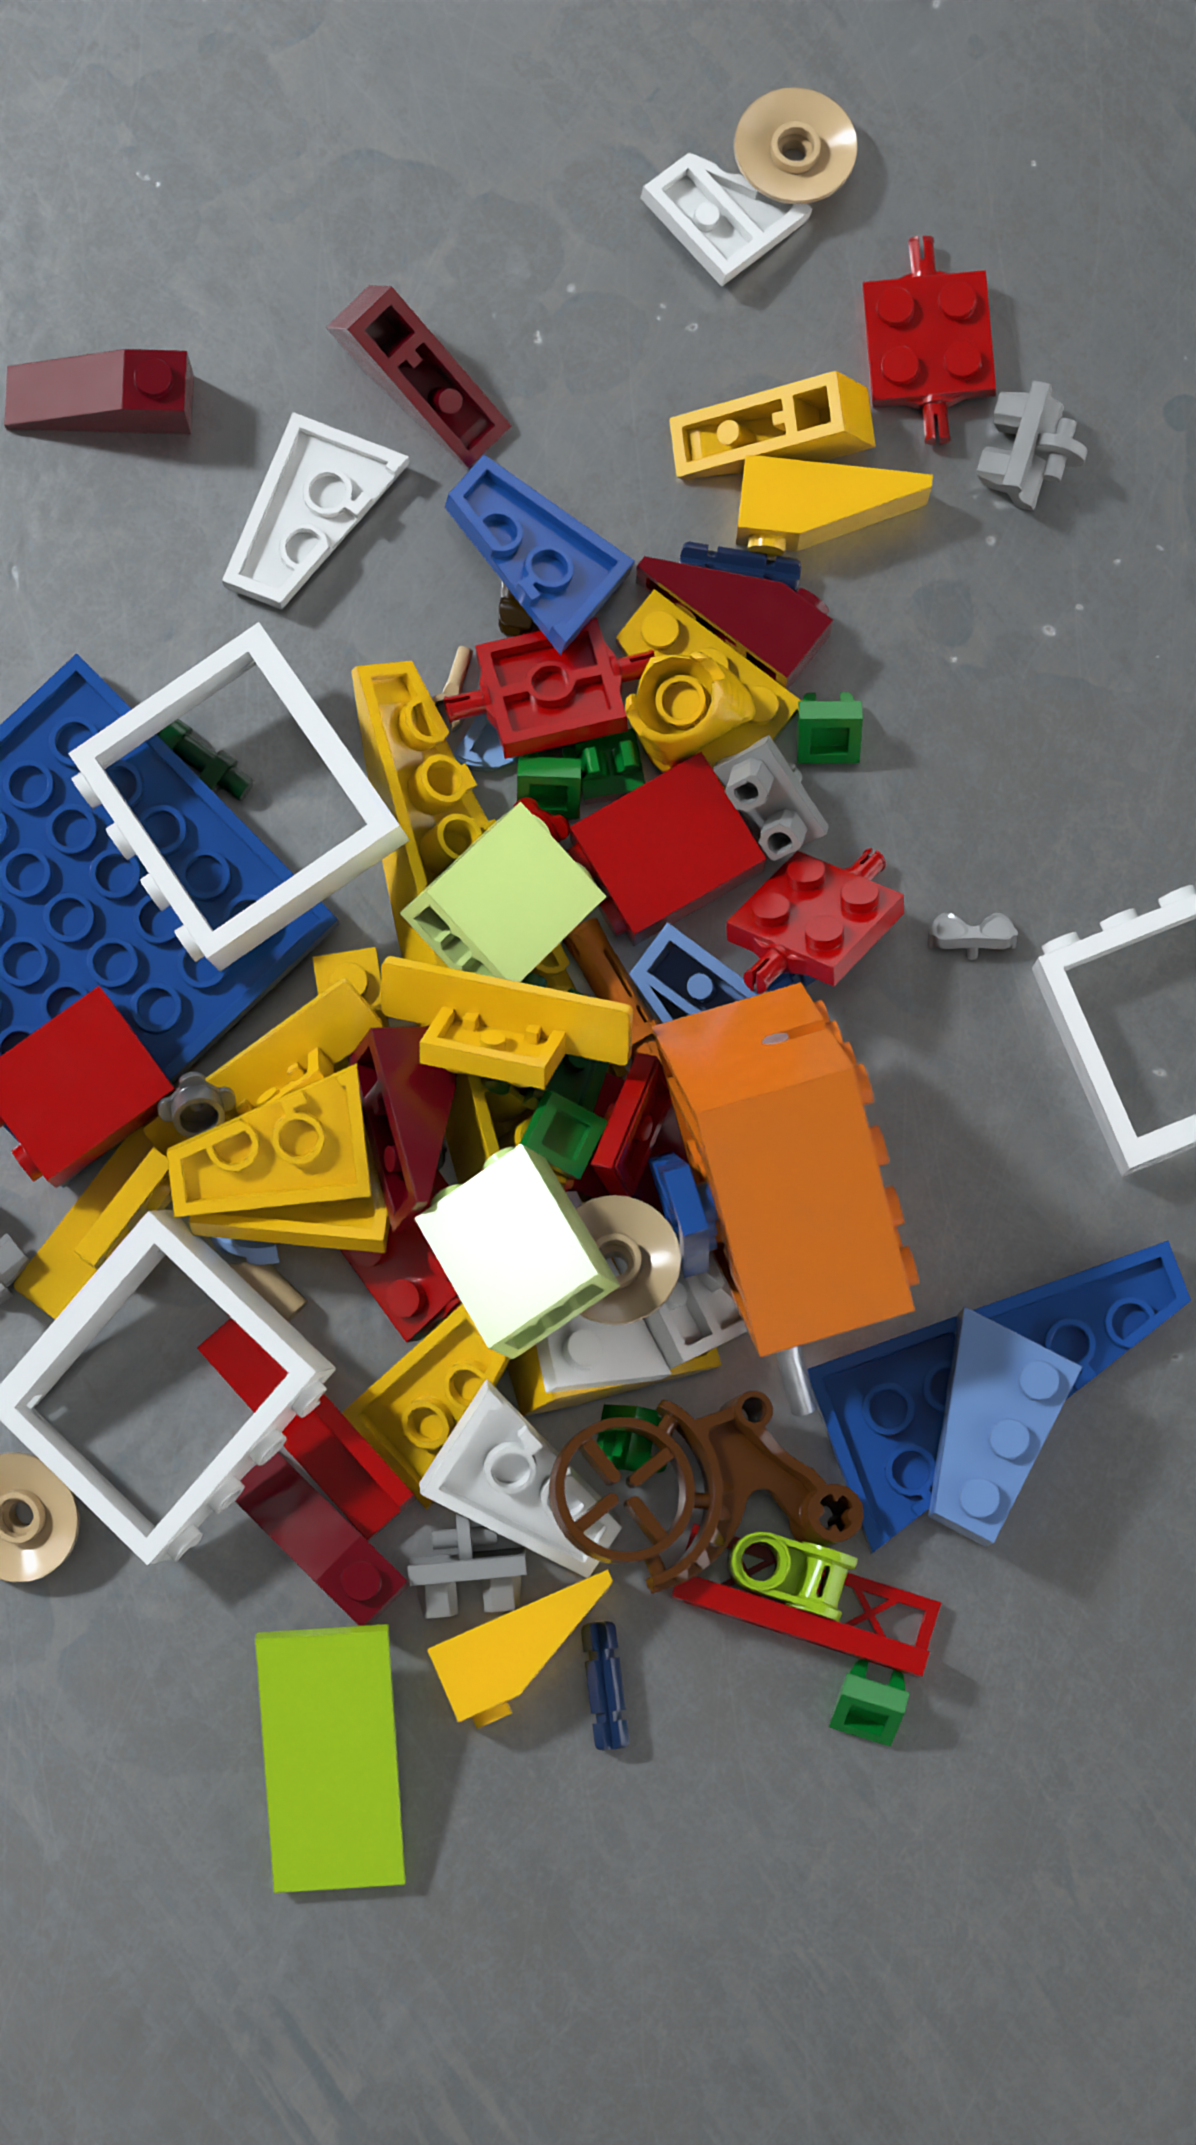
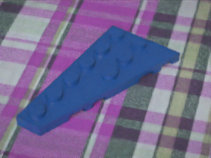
[807,1241,1191,1554]

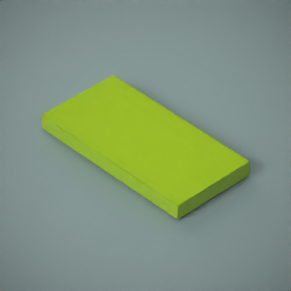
[255,1624,406,1893]

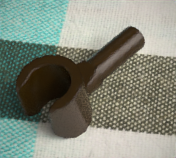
[498,580,533,636]

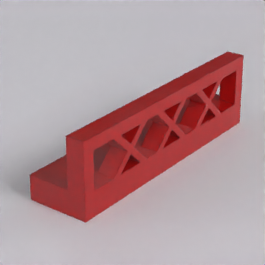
[197,1315,416,1542]
[670,1523,942,1678]

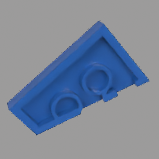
[444,454,635,655]
[648,1151,718,1278]

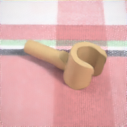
[432,646,473,732]

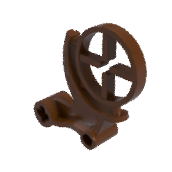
[549,1390,864,1594]

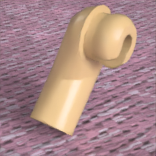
[228,1262,308,1322]

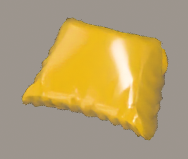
[625,651,755,773]

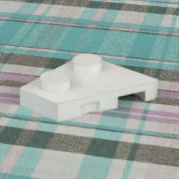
[640,152,812,286]
[613,1257,748,1369]

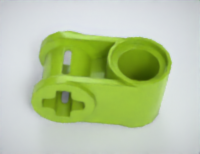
[727,1532,858,1622]

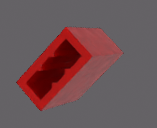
[565,751,766,947]
[0,986,176,1188]

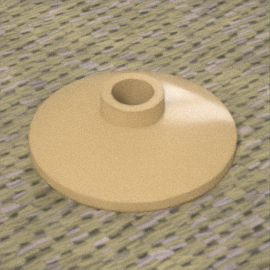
[734,87,857,204]
[575,1196,681,1325]
[0,1452,80,1582]

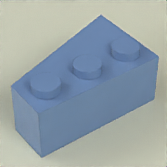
[629,922,763,1023]
[928,1306,1082,1547]

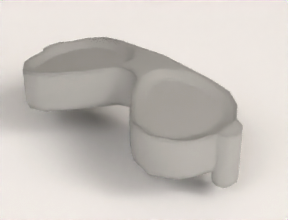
[928,913,1018,960]

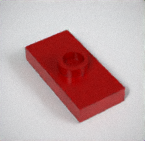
[591,1052,672,1197]

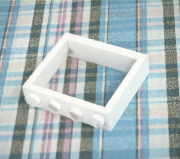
[68,622,410,971]
[1032,885,1196,1177]
[0,1210,336,1566]

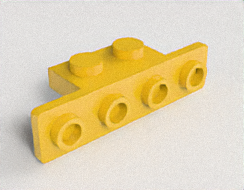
[381,956,633,1089]
[144,978,383,1157]
[14,1088,176,1320]

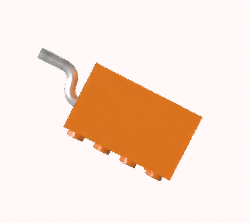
[651,982,920,1416]

